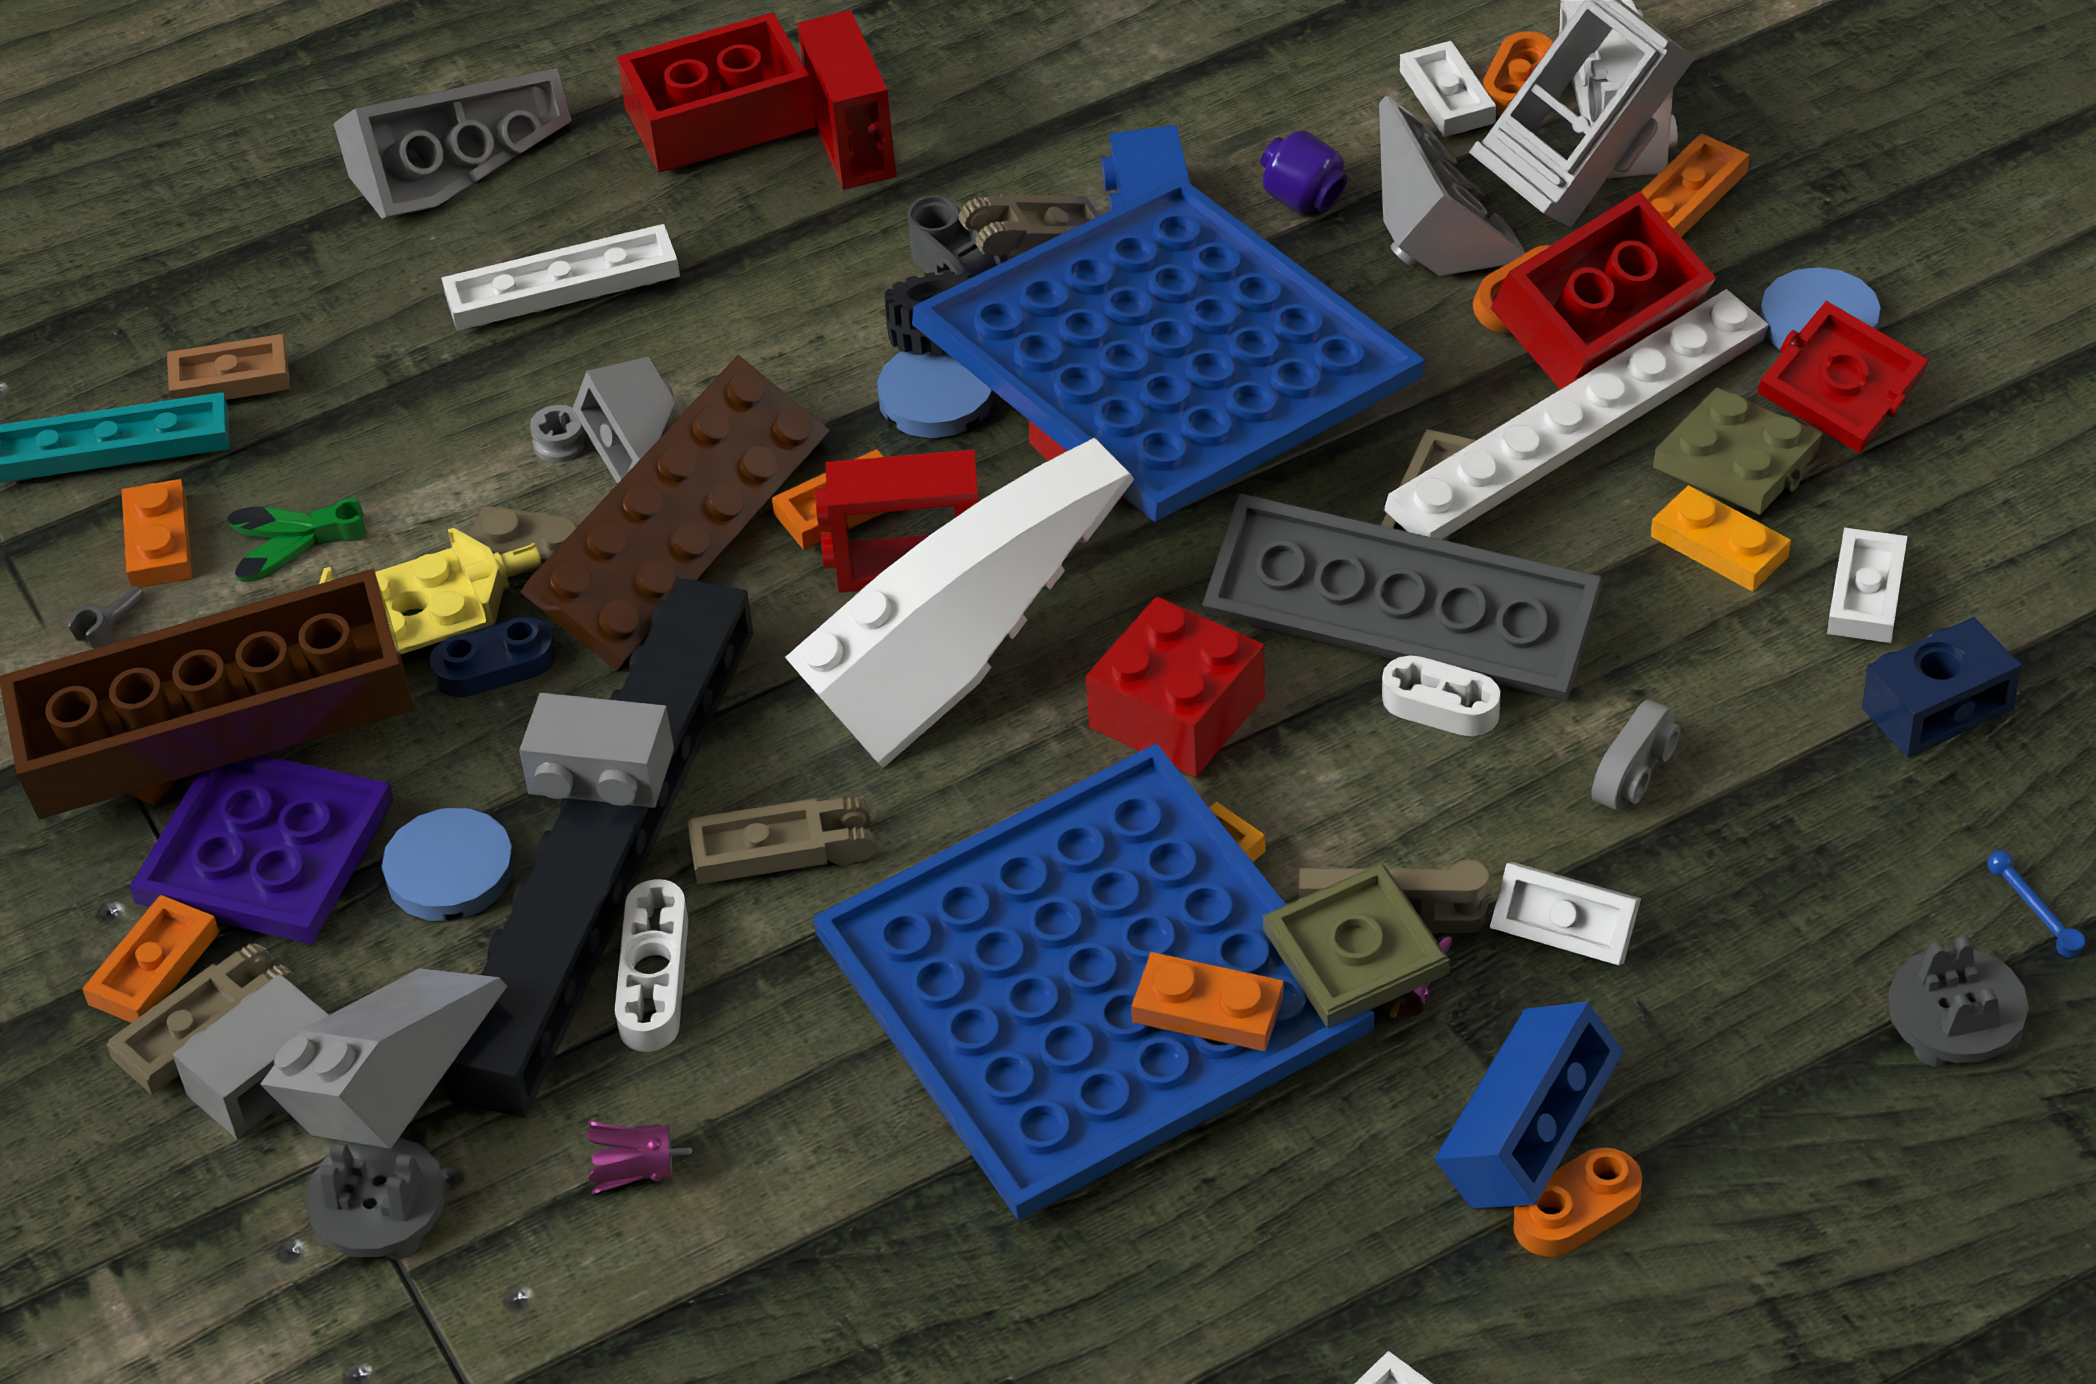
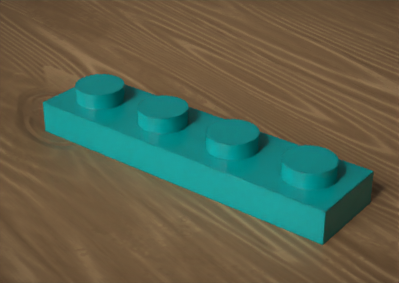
[0,392,230,483]

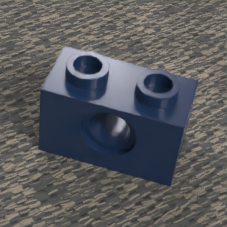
[1862,617,2022,758]

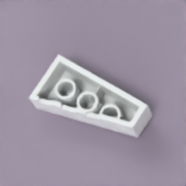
[1559,0,1678,179]

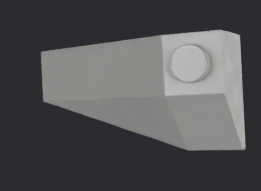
[334,68,572,219]
[1379,95,1526,276]

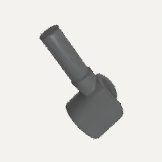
[68,586,145,649]

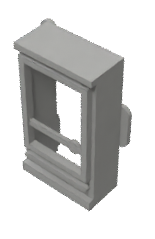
[1469,0,1695,227]

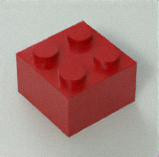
[1086,596,1265,778]

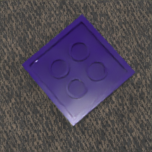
[129,755,394,945]

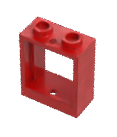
[797,10,897,190]
[815,449,979,593]

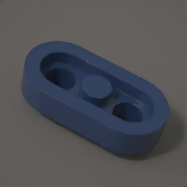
[430,617,556,697]

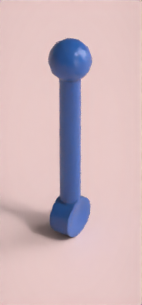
[1987,850,2085,958]

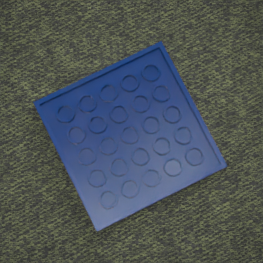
[912,177,1425,522]
[813,743,1374,1221]

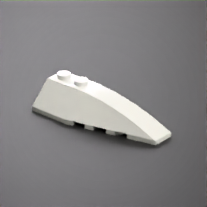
[785,438,1134,768]

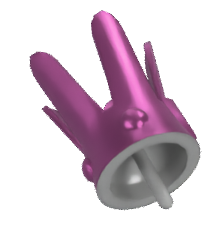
[586,1121,692,1194]

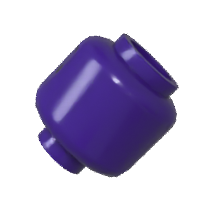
[1260,131,1348,216]

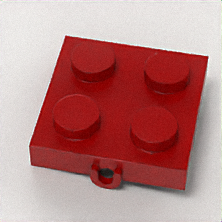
[1757,301,1929,454]

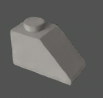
[573,356,676,484]

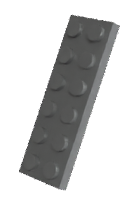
[1202,493,1603,701]

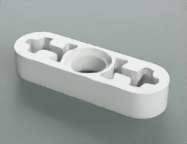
[615,879,688,1052]

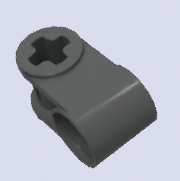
[908,195,1008,277]

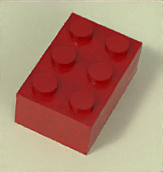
[617,12,816,173]
[1490,191,1716,390]

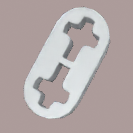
[1382,655,1501,736]

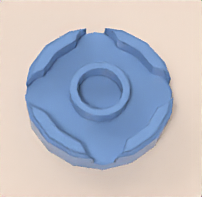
[1760,267,1881,350]
[877,350,996,438]
[382,808,514,921]

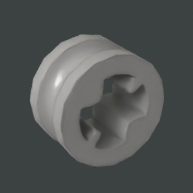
[529,405,587,463]

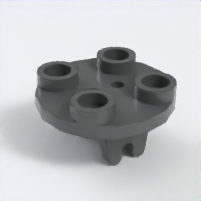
[1887,935,2029,1067]
[305,1137,446,1259]

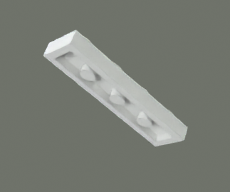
[442,224,680,331]

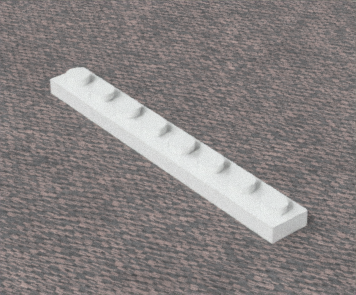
[1384,289,1769,540]

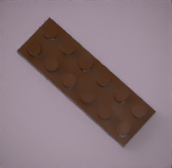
[521,355,830,671]

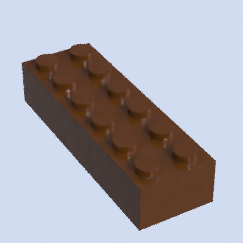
[0,568,415,820]

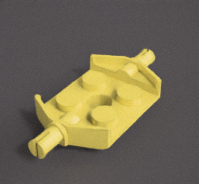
[319,528,542,655]

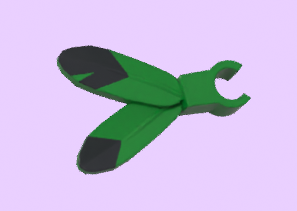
[227,498,367,582]

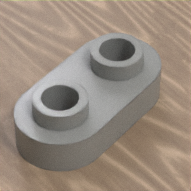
[1592,699,1681,811]

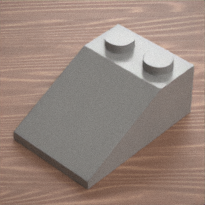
[260,968,507,1149]

